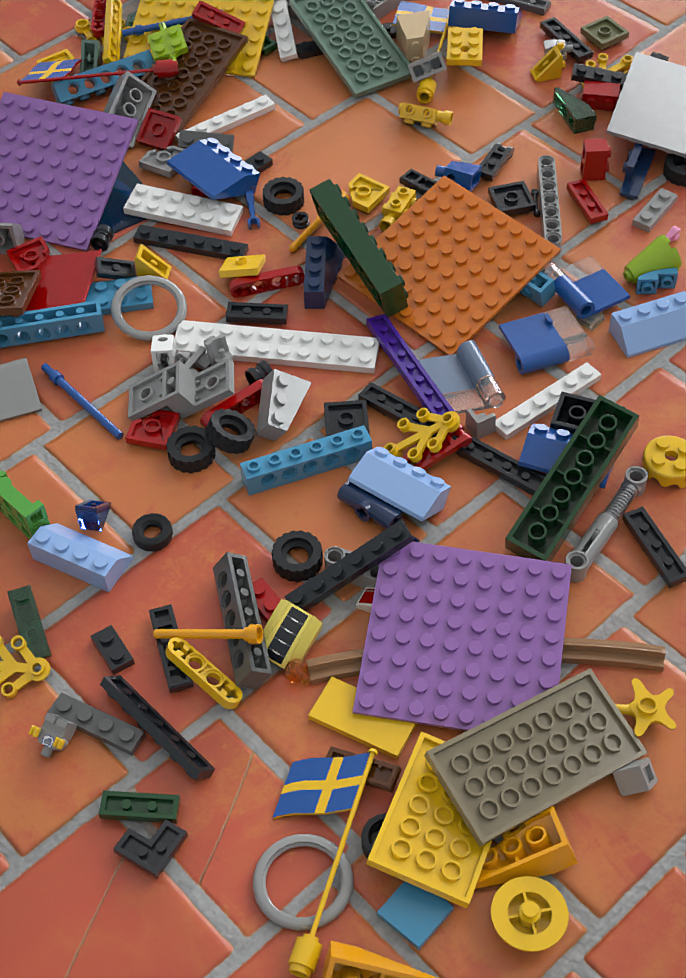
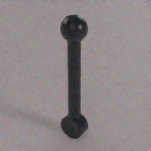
[531,189,540,217]

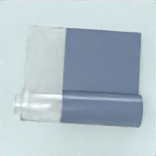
[418,340,505,414]

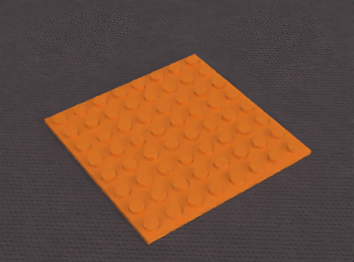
[337,175,561,355]

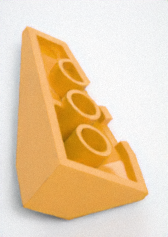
[475,805,578,889]
[322,941,437,978]

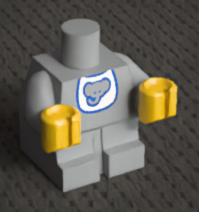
[543,39,573,68]
[28,713,78,758]

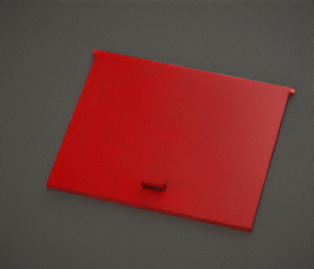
[25,249,102,312]

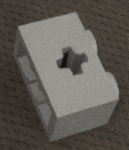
[407,51,447,82]

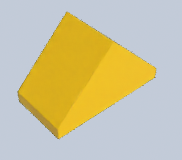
[530,46,563,82]
[134,244,172,279]

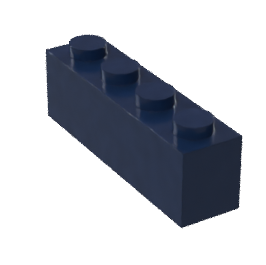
[304,236,346,309]

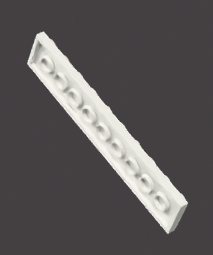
[174,320,380,374]

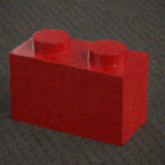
[581,80,620,111]
[580,138,611,181]

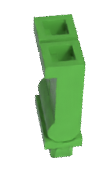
[0,470,50,539]

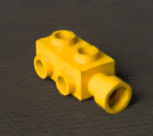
[398,102,453,128]
[379,186,418,232]

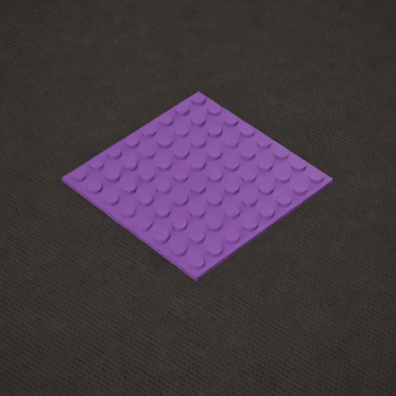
[0,92,138,252]
[353,542,572,731]

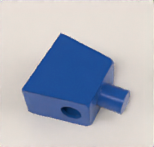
[435,161,482,192]

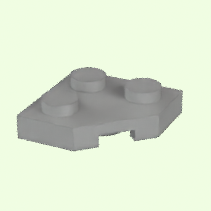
[139,145,185,178]

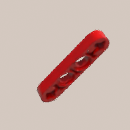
[91,0,106,38]
[228,266,305,298]
[200,379,263,429]

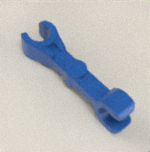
[245,190,260,230]

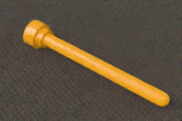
[289,190,349,252]
[153,624,263,644]

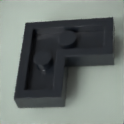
[113,819,188,879]

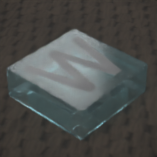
[576,312,605,331]

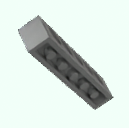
[213,552,272,690]

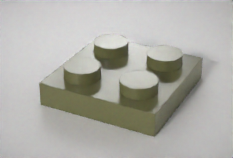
[580,16,629,50]

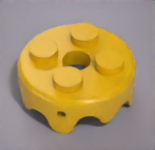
[642,435,686,489]

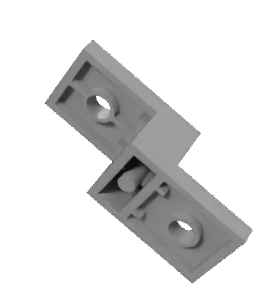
[128,358,234,421]

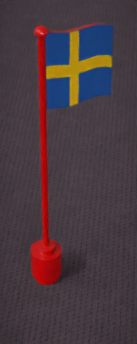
[17,59,179,86]

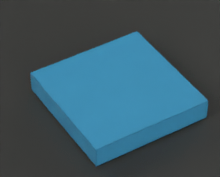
[377,881,454,950]

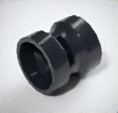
[90,224,114,252]
[245,360,272,385]

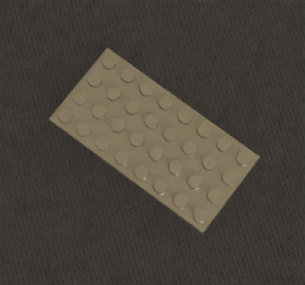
[424,668,648,847]

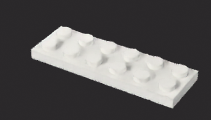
[123,184,243,236]

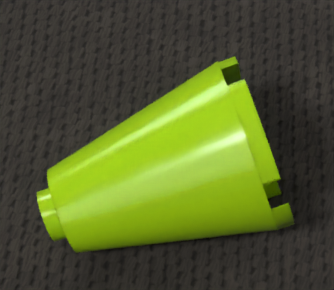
[623,235,682,284]

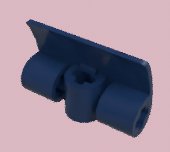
[337,481,404,530]

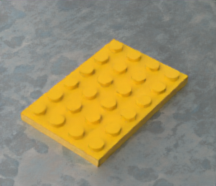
[366,731,492,909]

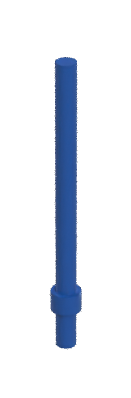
[122,9,222,37]
[41,363,124,440]

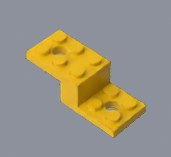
[446,26,483,66]

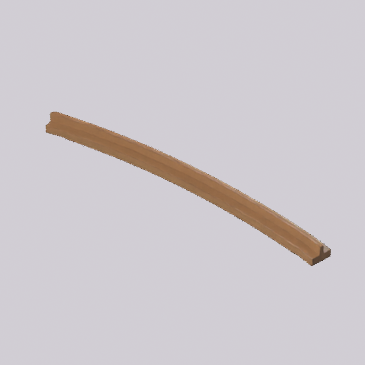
[306,638,666,685]

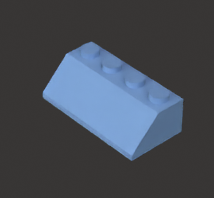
[609,291,686,358]
[348,447,451,521]
[27,523,134,592]

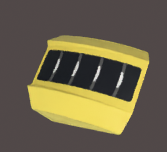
[263,599,323,670]

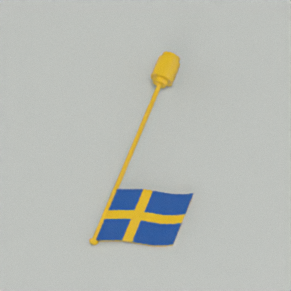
[392,1,449,103]
[272,748,378,978]

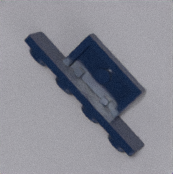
[619,143,655,199]

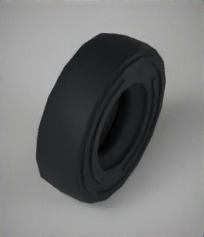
[132,513,173,552]

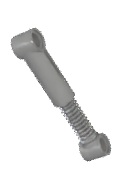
[565,466,648,583]

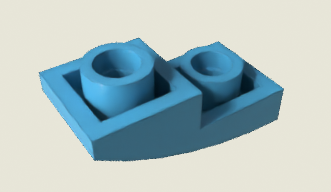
[635,268,678,294]

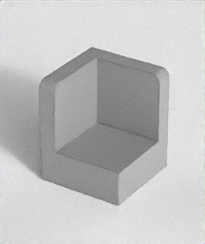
[465,408,496,439]
[612,757,658,796]

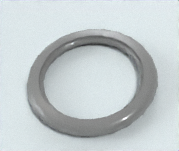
[111,275,187,341]
[253,834,353,931]

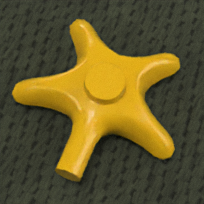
[615,678,676,737]

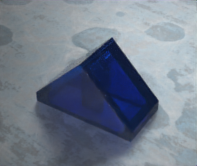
[75,500,111,532]

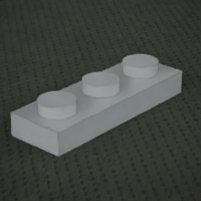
[632,188,678,232]

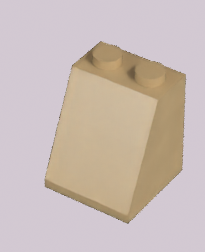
[396,10,431,63]

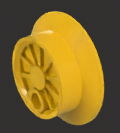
[491,876,569,952]

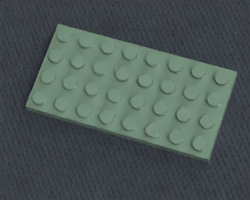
[289,0,411,99]

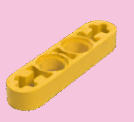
[165,637,243,710]

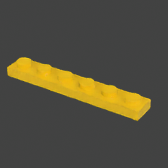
[103,0,123,64]

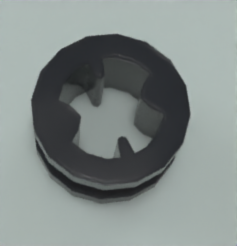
[292,212,310,229]

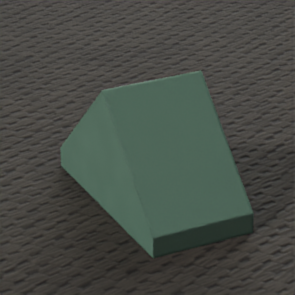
[80,39,103,73]

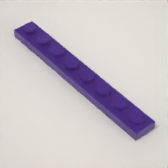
[366,314,455,415]

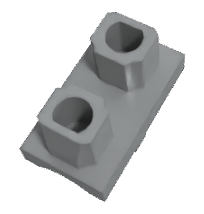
[203,334,233,366]
[175,346,211,374]

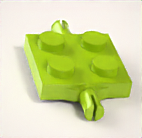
[147,22,189,62]

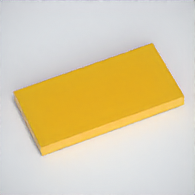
[308,677,417,760]

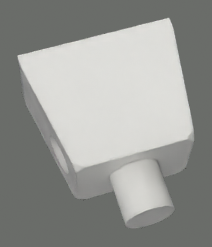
[151,334,177,373]

